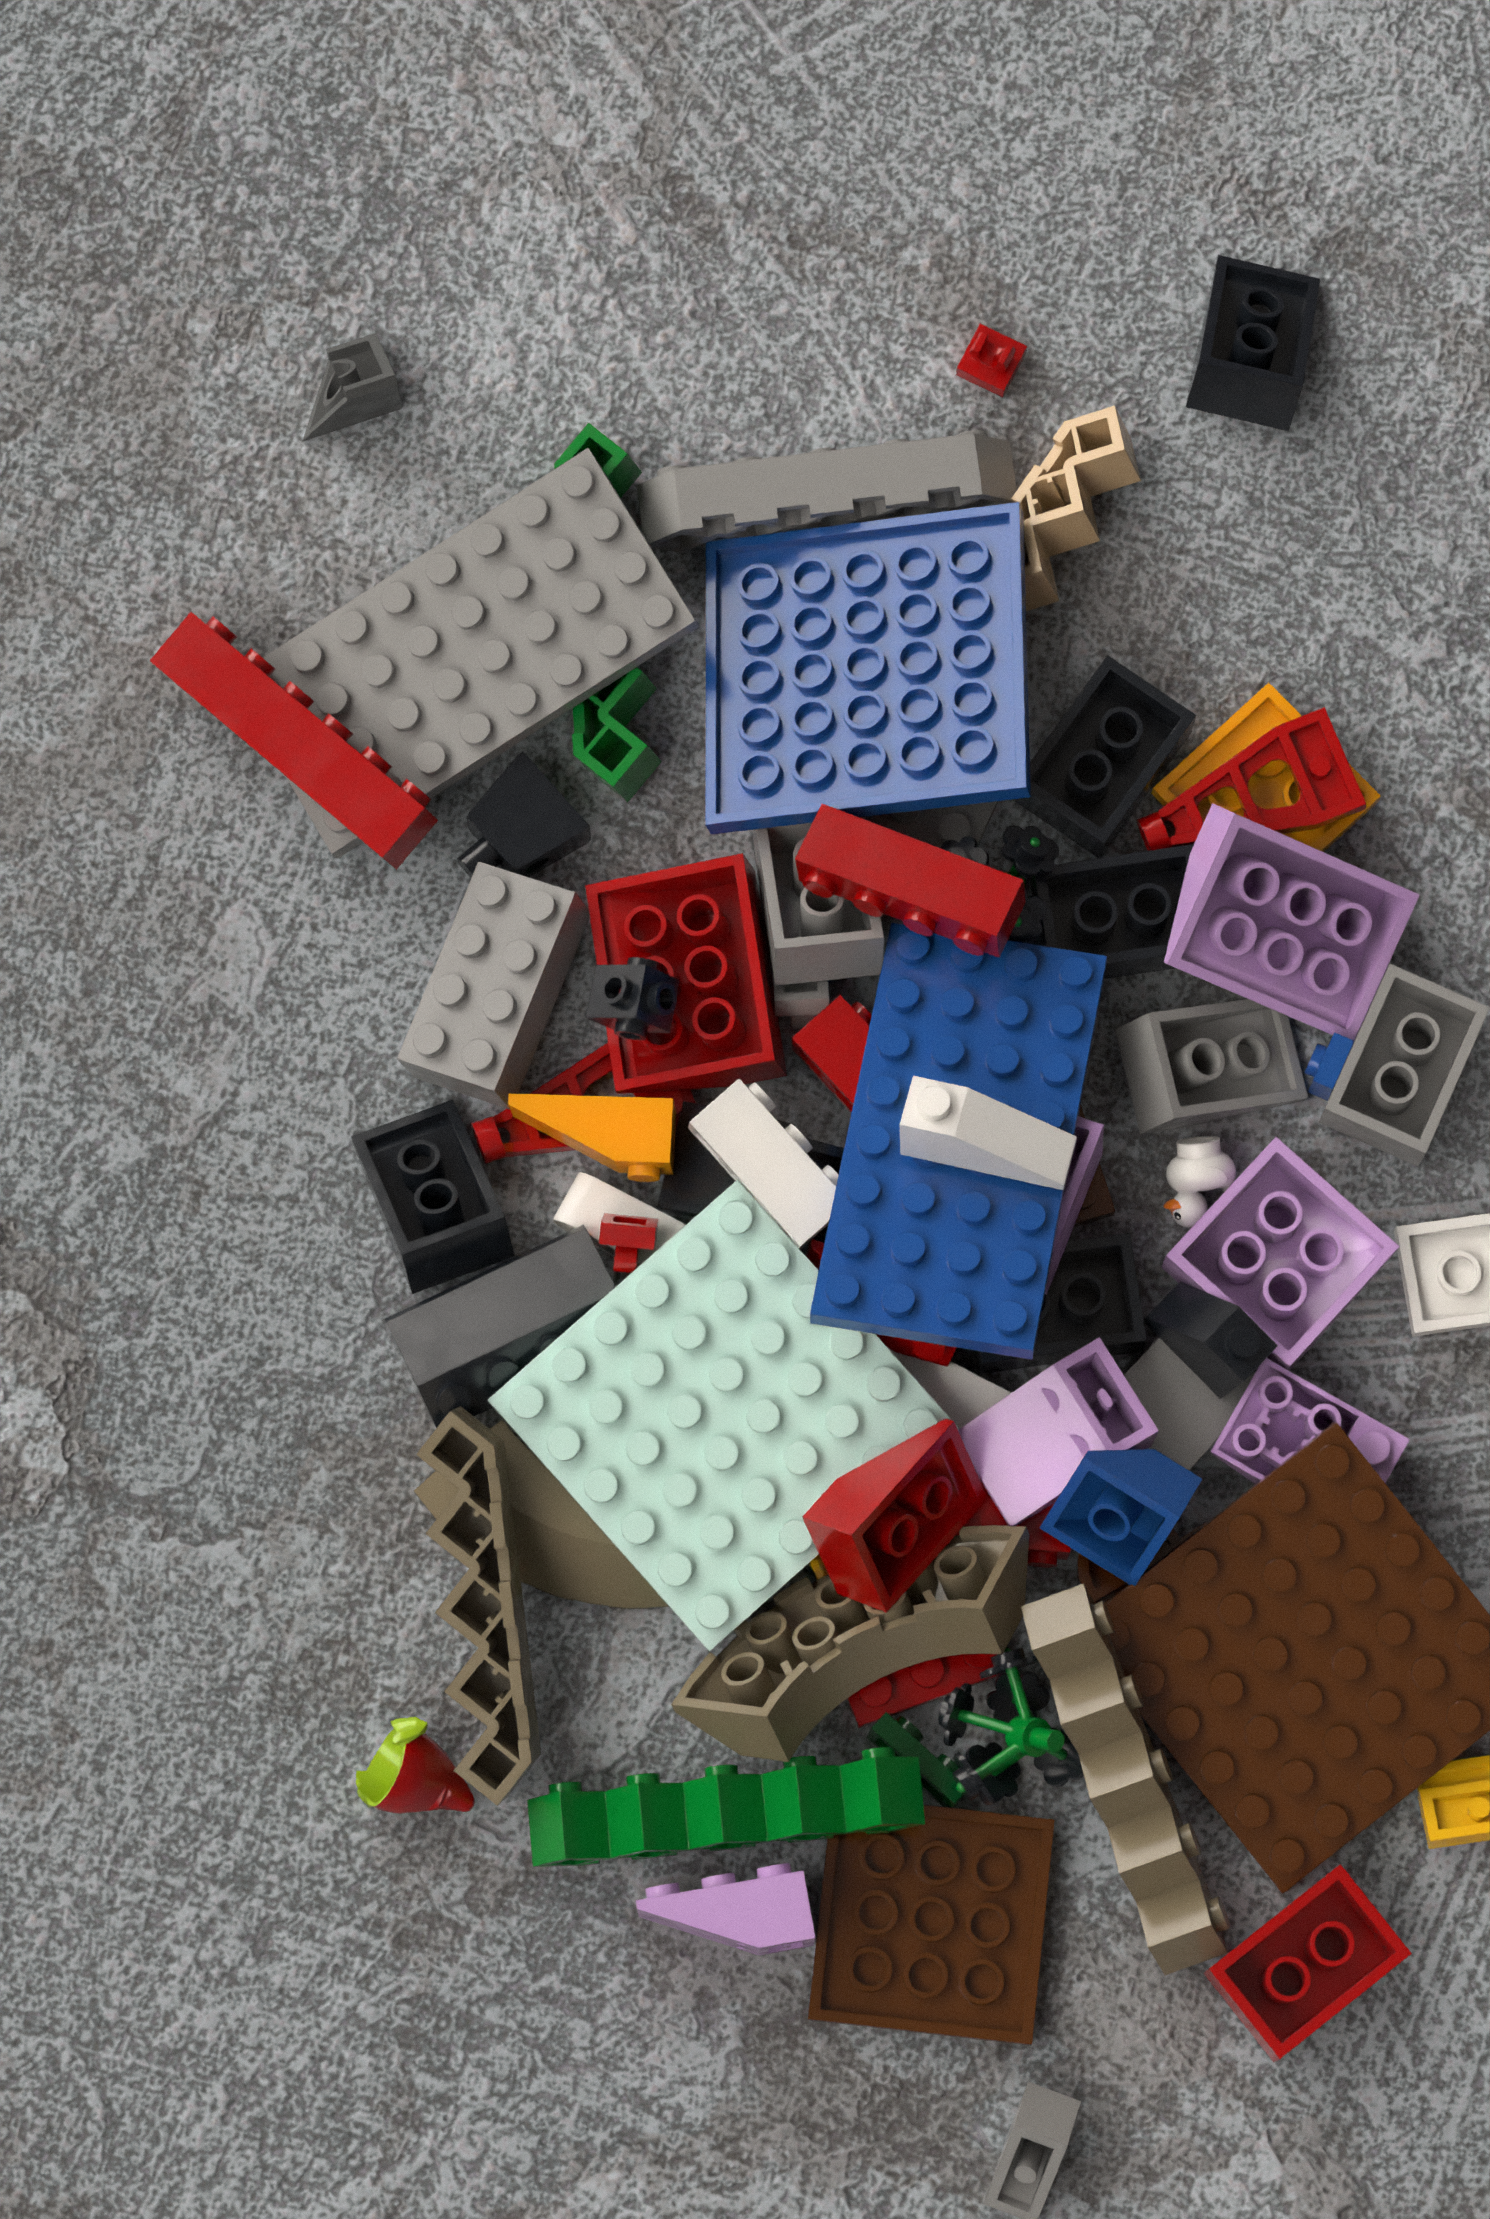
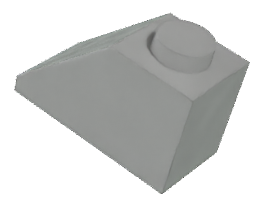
[983,2081,1081,2219]

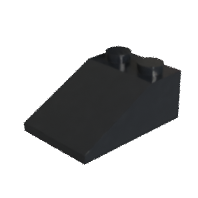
[1186,255,1320,431]
[351,1100,515,1294]

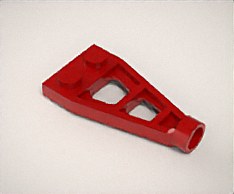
[1137,707,1366,851]
[471,1042,695,1164]

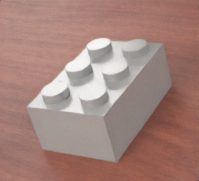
[754,817,884,986]
[1318,963,1490,1166]

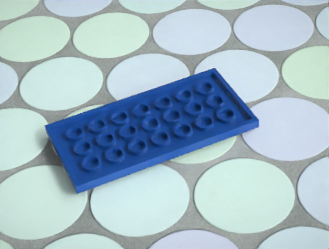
[810,923,1107,1360]

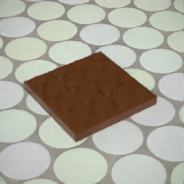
[808,1805,1055,2046]

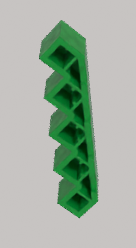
[554,423,662,802]
[527,1747,925,1867]

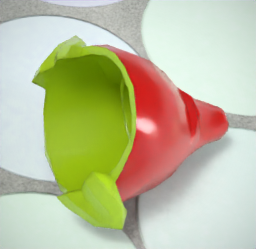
[356,1717,475,1814]

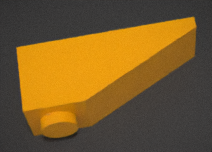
[508,1093,676,1182]

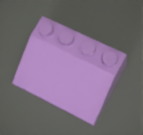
[1164,803,1419,1041]

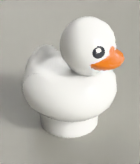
[1163,1136,1236,1228]

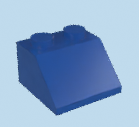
[1039,1449,1202,1586]

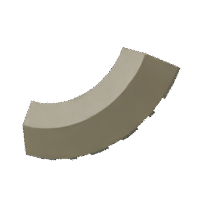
[414,1420,668,1609]
[671,1525,1029,1762]

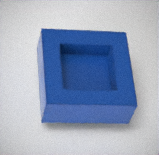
[1304,1032,1354,1101]

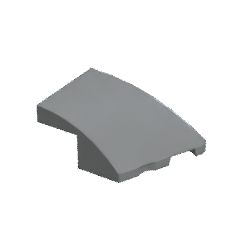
[1121,1336,1255,1470]

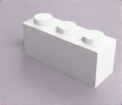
[688,1079,839,1249]

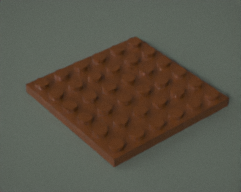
[1105,1421,1490,1894]

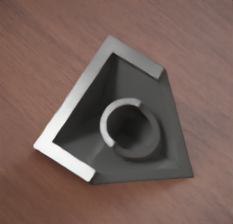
[302,333,402,442]

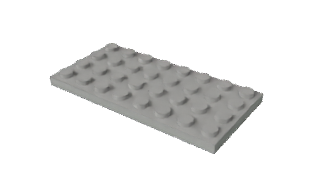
[263,448,700,859]

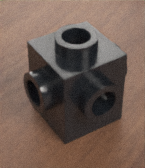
[586,957,680,1040]

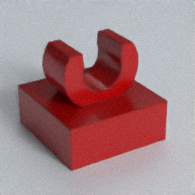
[956,323,1027,398]
[599,1213,659,1273]

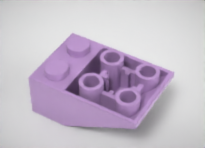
[958,1337,1159,1526]
[1210,1358,1410,1484]
[636,1863,815,1956]

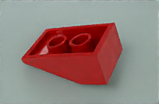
[802,1418,988,1613]

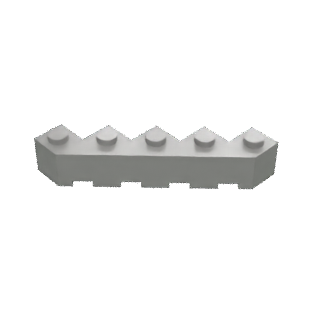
[637,430,1017,553]

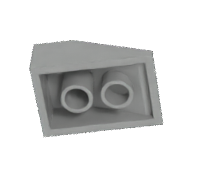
[1115,999,1308,1134]

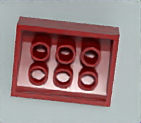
[585,853,787,1094]

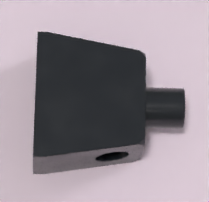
[457,751,591,878]

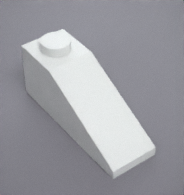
[900,1076,1077,1190]

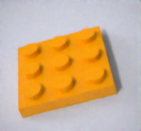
[1151,682,1381,852]

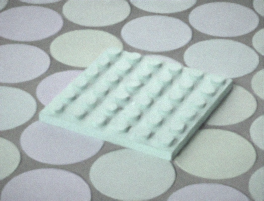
[487,1180,959,1652]

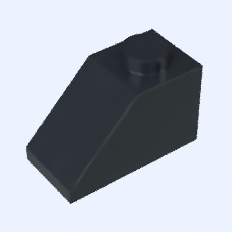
[1144,1282,1278,1399]

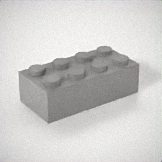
[397,862,590,1109]

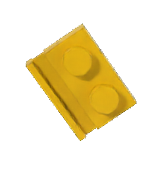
[1417,1755,1490,1849]

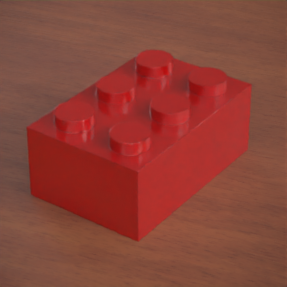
[1203,1864,1412,2062]

